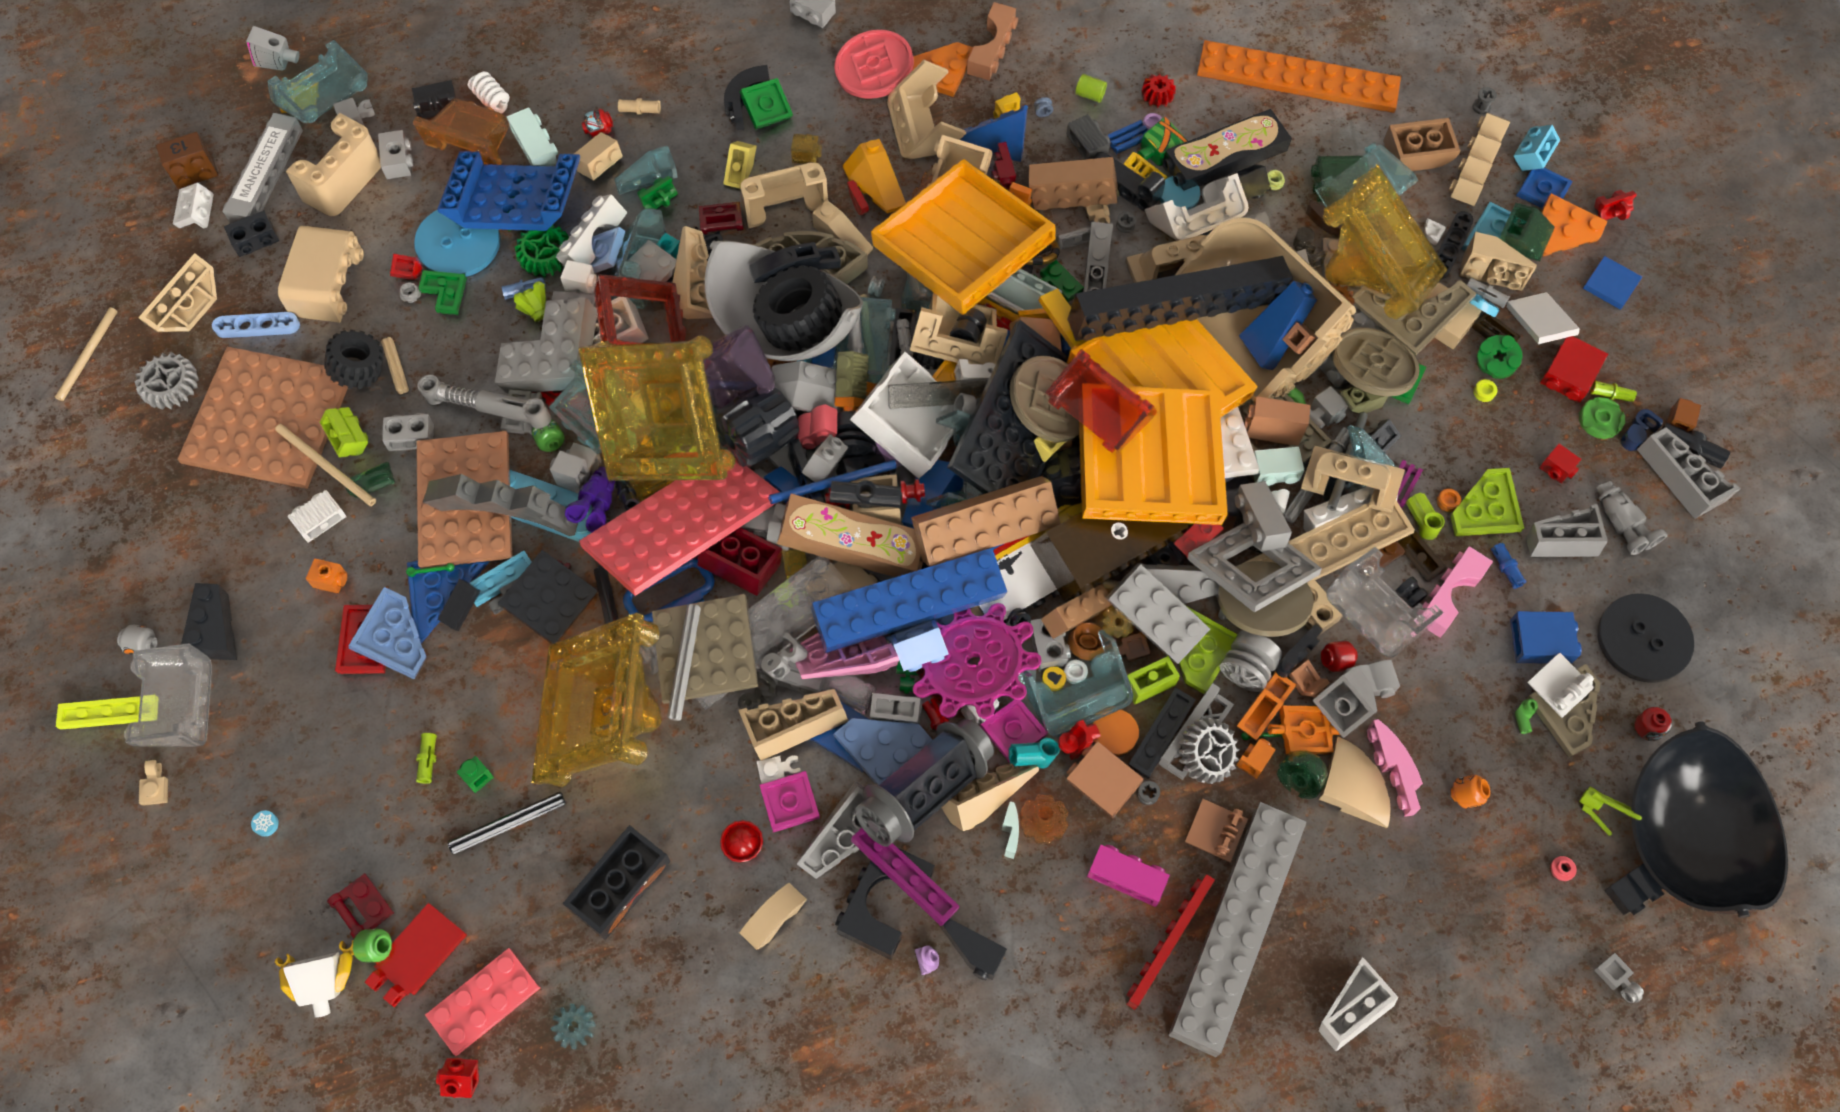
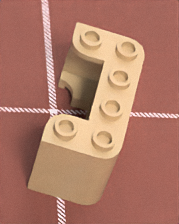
[286,113,381,216]
[278,226,364,323]

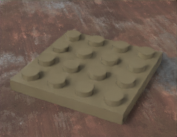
[652,594,758,704]

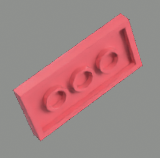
[425,948,540,1056]

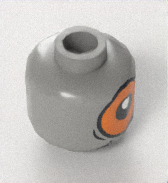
[117,624,157,657]

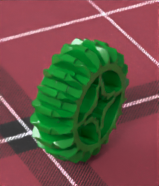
[515,225,569,278]

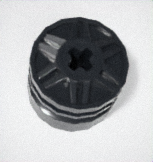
[835,410,876,464]

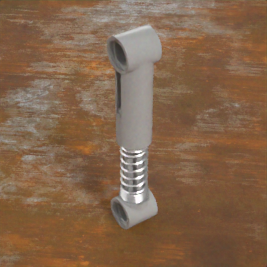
[417,375,552,429]

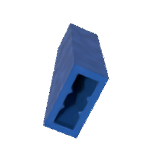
[1239,281,1317,370]
[902,460,966,529]

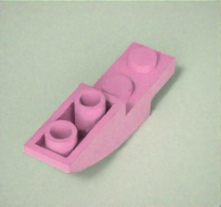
[1367,719,1423,817]

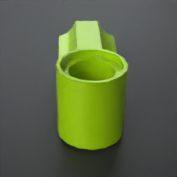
[1406,492,1445,540]

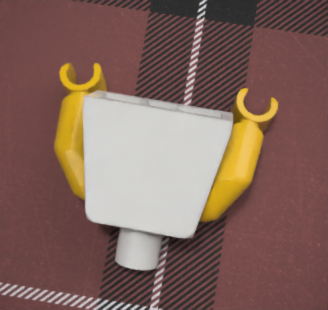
[275,940,354,1017]

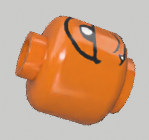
[1451,774,1490,809]

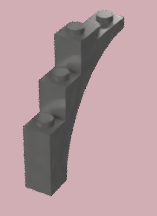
[423,474,578,536]

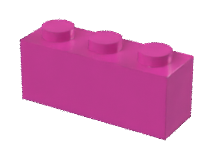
[1087,845,1170,907]

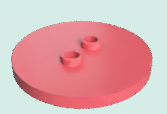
[834,30,914,99]

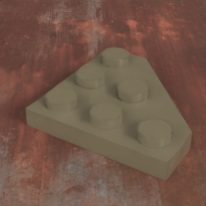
[1526,664,1600,758]

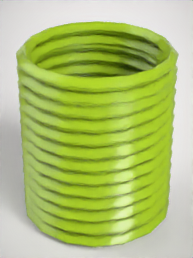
[1075,74,1107,103]

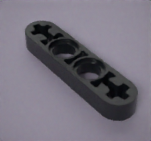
[1430,211,1474,279]

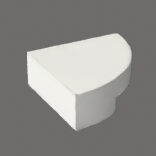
[1424,218,1446,246]

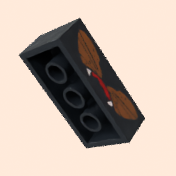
[562,825,671,940]

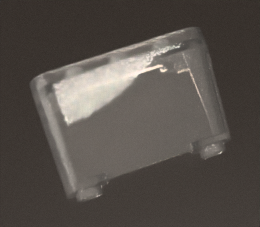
[124,643,212,747]

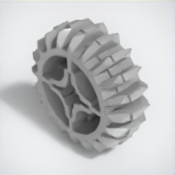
[135,352,199,410]
[1177,718,1240,784]

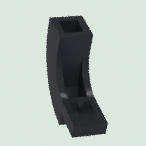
[724,65,770,131]

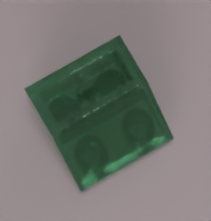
[1500,203,1555,261]

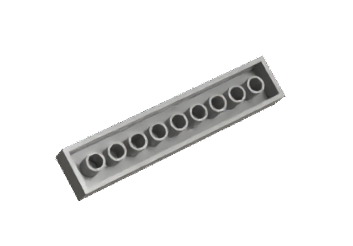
[1168,802,1307,1057]

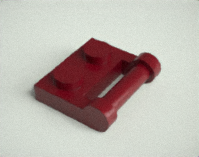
[699,202,743,235]
[327,873,394,939]

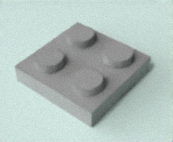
[620,240,677,295]

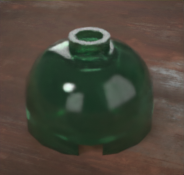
[1277,750,1328,799]

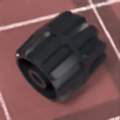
[713,383,799,467]

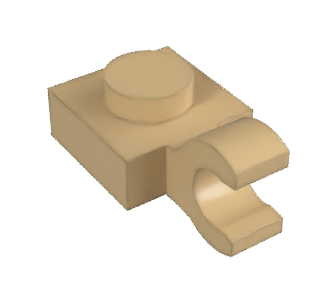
[139,760,168,806]

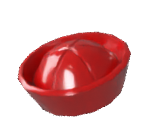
[720,820,763,862]

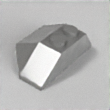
[770,361,843,413]

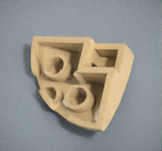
[1319,737,1390,828]

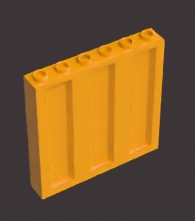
[871,159,1056,315]
[1067,319,1258,418]
[1078,383,1228,525]

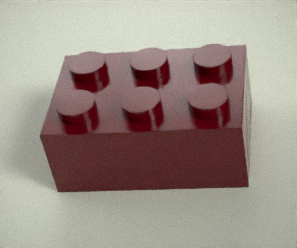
[698,527,782,596]

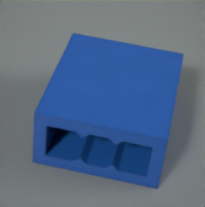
[1510,611,1582,664]

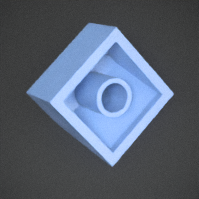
[891,619,948,672]

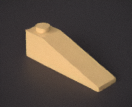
[670,226,713,319]

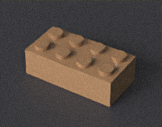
[1029,157,1117,210]

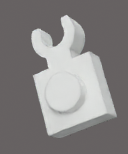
[756,756,801,784]

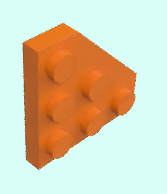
[912,42,974,97]
[1525,193,1608,257]

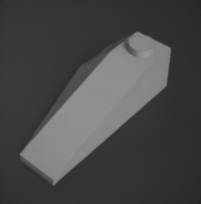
[796,781,864,878]

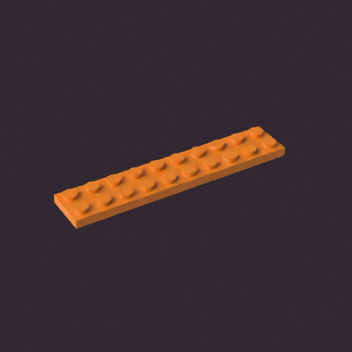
[1197,40,1401,113]

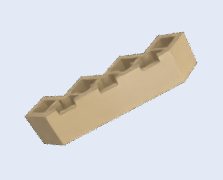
[1449,112,1510,206]

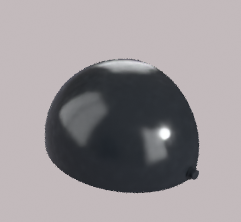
[1631,721,1788,918]

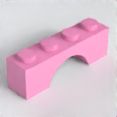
[1417,546,1493,638]

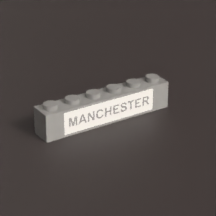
[223,113,303,224]

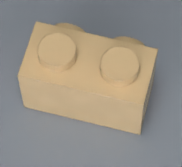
[574,132,623,180]

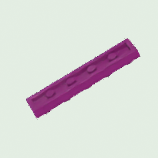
[851,828,960,926]

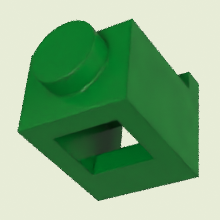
[457,756,494,793]

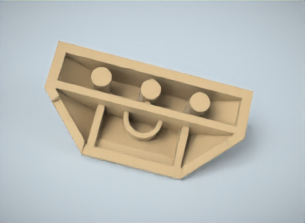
[139,253,217,332]

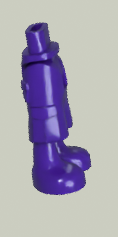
[565,467,615,533]

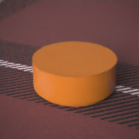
[1437,489,1461,512]

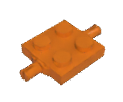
[1267,705,1340,755]

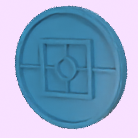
[414,210,500,277]

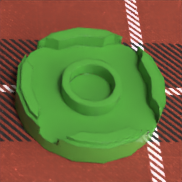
[1579,397,1625,439]

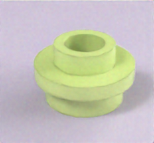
[1267,170,1285,190]

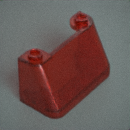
[1045,349,1158,453]

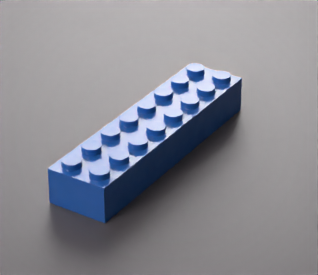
[811,548,1008,653]

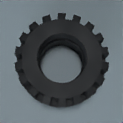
[324,329,384,389]

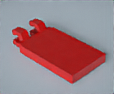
[364,903,467,1008]

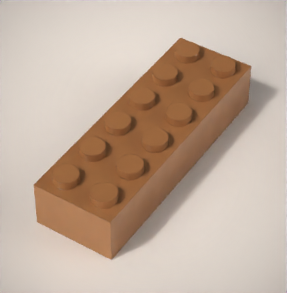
[911,476,1061,567]

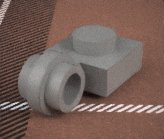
[1594,953,1644,1003]

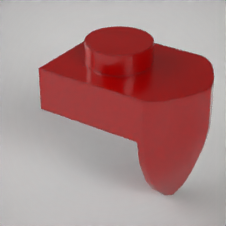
[390,253,422,280]

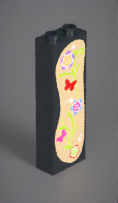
[1163,109,1292,191]

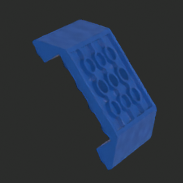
[437,151,581,231]

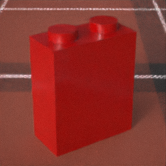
[1540,336,1608,403]

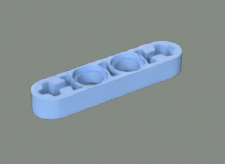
[212,312,300,338]

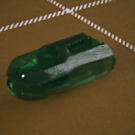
[346,462,396,498]

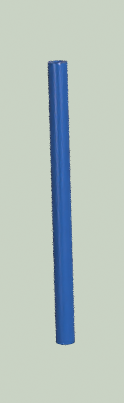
[768,460,897,504]

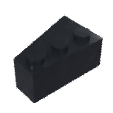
[180,583,237,660]

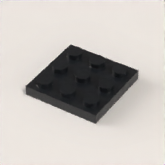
[498,550,598,646]

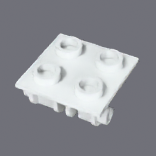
[1527,653,1594,718]

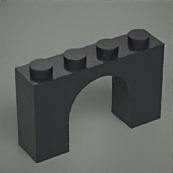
[835,847,935,960]

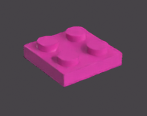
[981,700,1048,763]
[759,771,820,833]

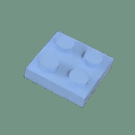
[590,227,625,273]

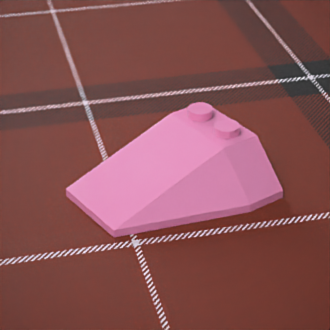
[790,633,899,679]

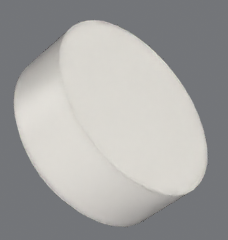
[1064,660,1088,685]

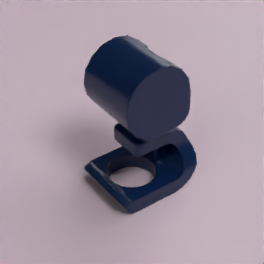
[1621,409,1663,451]

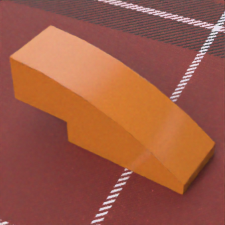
[1237,672,1296,740]

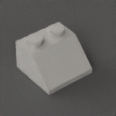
[1312,666,1377,738]

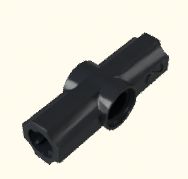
[1661,422,1731,469]
[830,480,901,509]

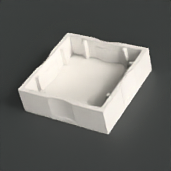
[850,352,962,478]

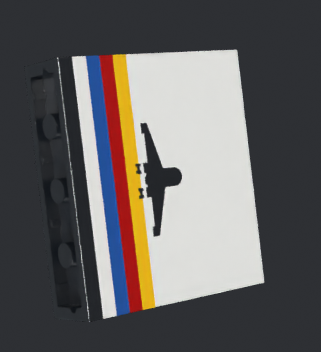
[976,533,1060,623]

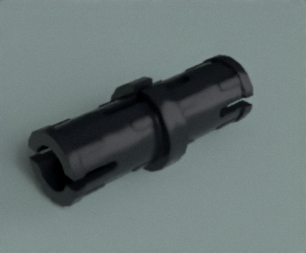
[615,478,639,510]

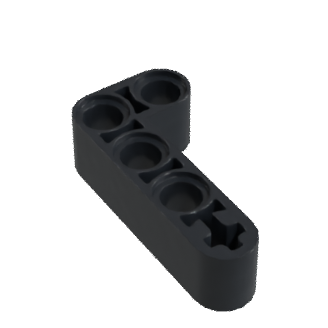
[1093,152,1165,212]

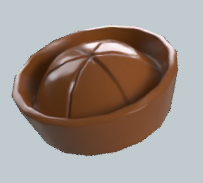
[1067,622,1108,661]

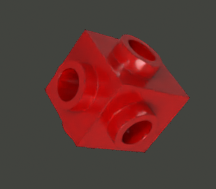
[436,1058,479,1098]

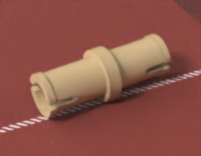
[618,98,661,115]

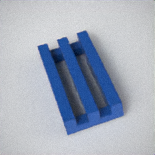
[1108,120,1147,154]

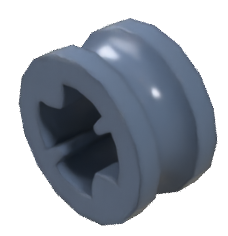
[1034,97,1053,117]

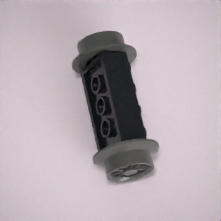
[855,719,994,846]

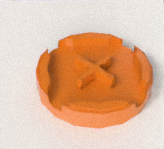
[1093,709,1139,757]

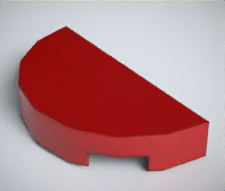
[847,180,869,216]

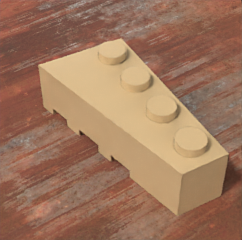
[739,689,848,761]

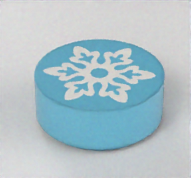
[251,810,279,837]

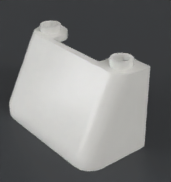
[1145,173,1249,241]

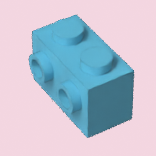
[1514,125,1560,171]

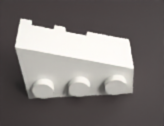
[1319,957,1398,1051]

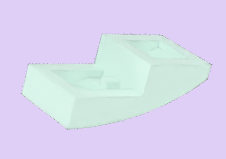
[1002,801,1019,859]

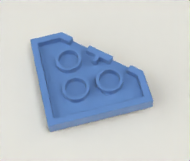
[349,587,426,679]
[833,718,933,786]

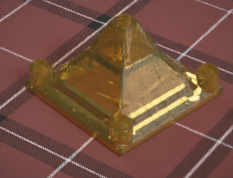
[1323,165,1447,320]
[578,336,735,480]
[531,613,662,787]

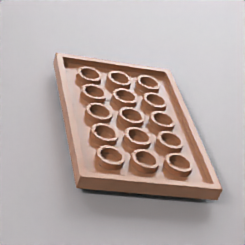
[417,431,513,568]

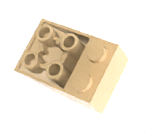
[1459,232,1537,291]

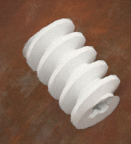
[467,71,510,115]

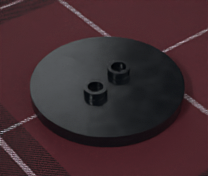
[1598,593,1694,683]

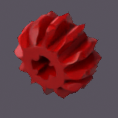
[1141,72,1176,108]

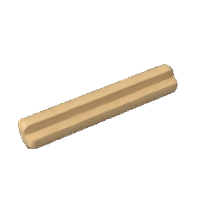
[381,337,409,395]

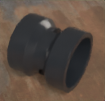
[1395,576,1429,608]

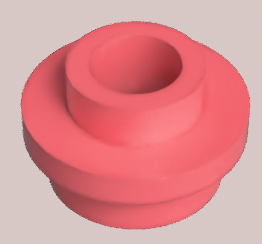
[1551,856,1577,881]

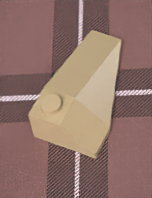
[941,763,1039,831]

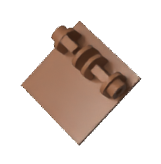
[1185,799,1248,863]

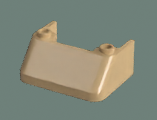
[887,60,966,159]

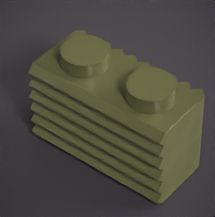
[835,351,869,399]

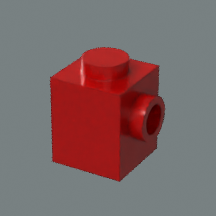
[1539,443,1582,484]

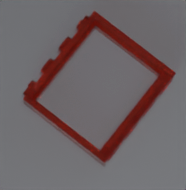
[594,274,689,365]

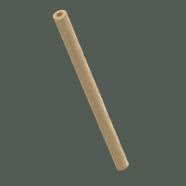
[275,424,376,506]

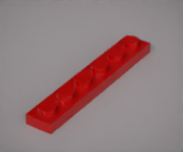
[1126,874,1215,1010]

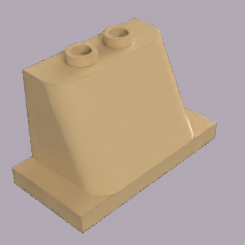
[1126,235,1206,283]
[910,293,1007,365]
[1301,446,1405,514]

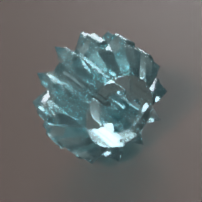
[551,1004,596,1050]

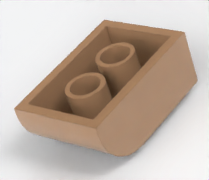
[1383,118,1460,173]

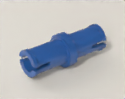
[1491,543,1527,589]

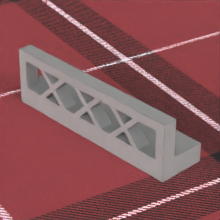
[1159,683,1234,780]

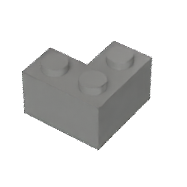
[550,443,602,493]

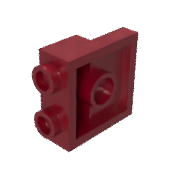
[991,142,1016,191]

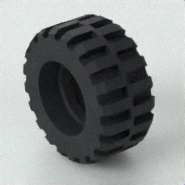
[753,266,842,351]

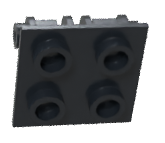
[412,80,458,121]

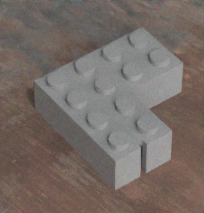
[495,297,597,394]

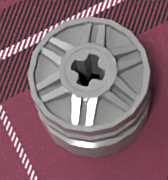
[1220,630,1283,692]

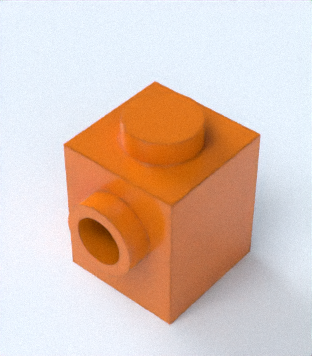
[306,558,347,594]

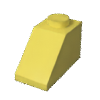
[723,141,757,189]

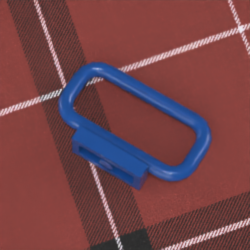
[623,559,715,624]

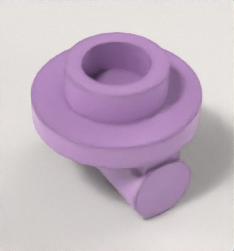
[915,946,939,975]

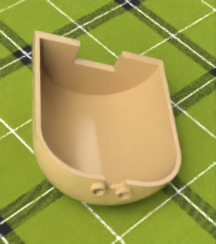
[1176,218,1356,401]

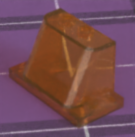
[413,98,509,165]

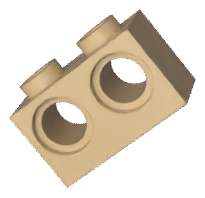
[1305,579,1344,635]

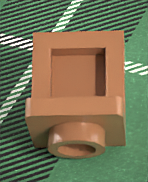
[1288,659,1329,697]

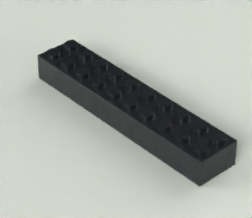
[1067,256,1293,341]

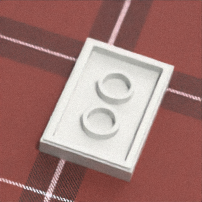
[1507,292,1580,344]

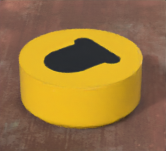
[1042,666,1066,691]

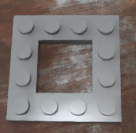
[1188,523,1322,612]

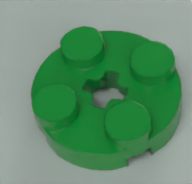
[1476,335,1523,379]

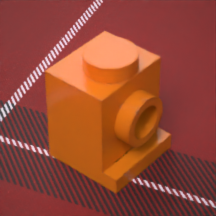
[1236,738,1276,779]

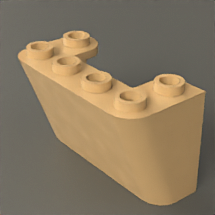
[927,135,992,187]
[740,163,828,229]

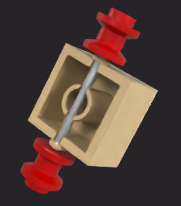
[825,474,925,525]

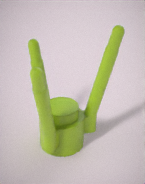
[1579,786,1642,836]

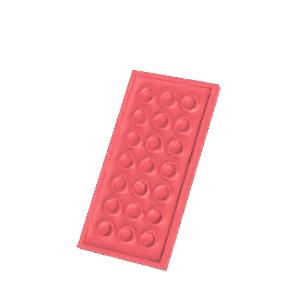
[579,449,779,596]

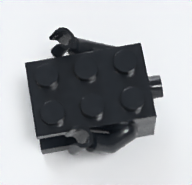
[1043,435,1082,509]

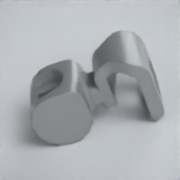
[761,632,808,680]

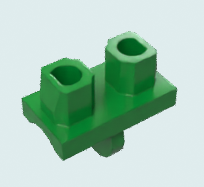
[637,176,678,214]

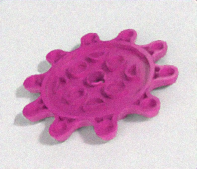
[913,603,1042,720]

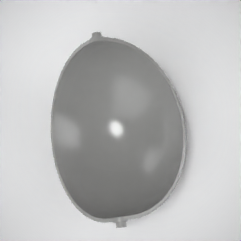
[705,241,863,361]

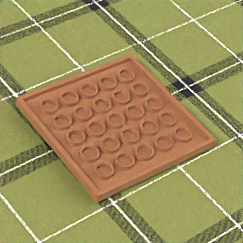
[177,347,348,489]

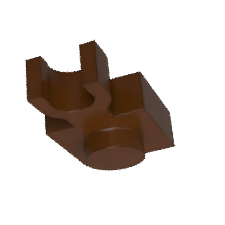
[1107,632,1151,663]

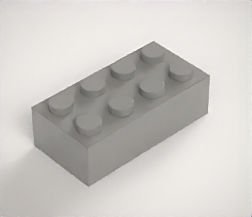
[1105,564,1210,664]

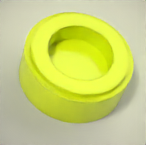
[1473,379,1497,402]

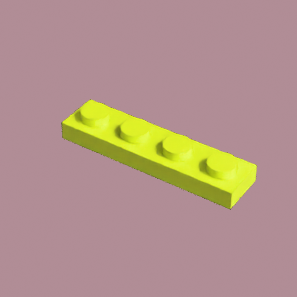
[56,695,159,729]

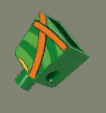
[1137,117,1188,166]

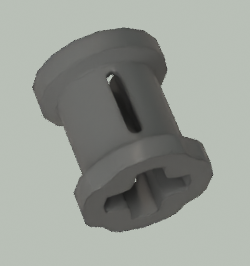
[1473,87,1497,114]

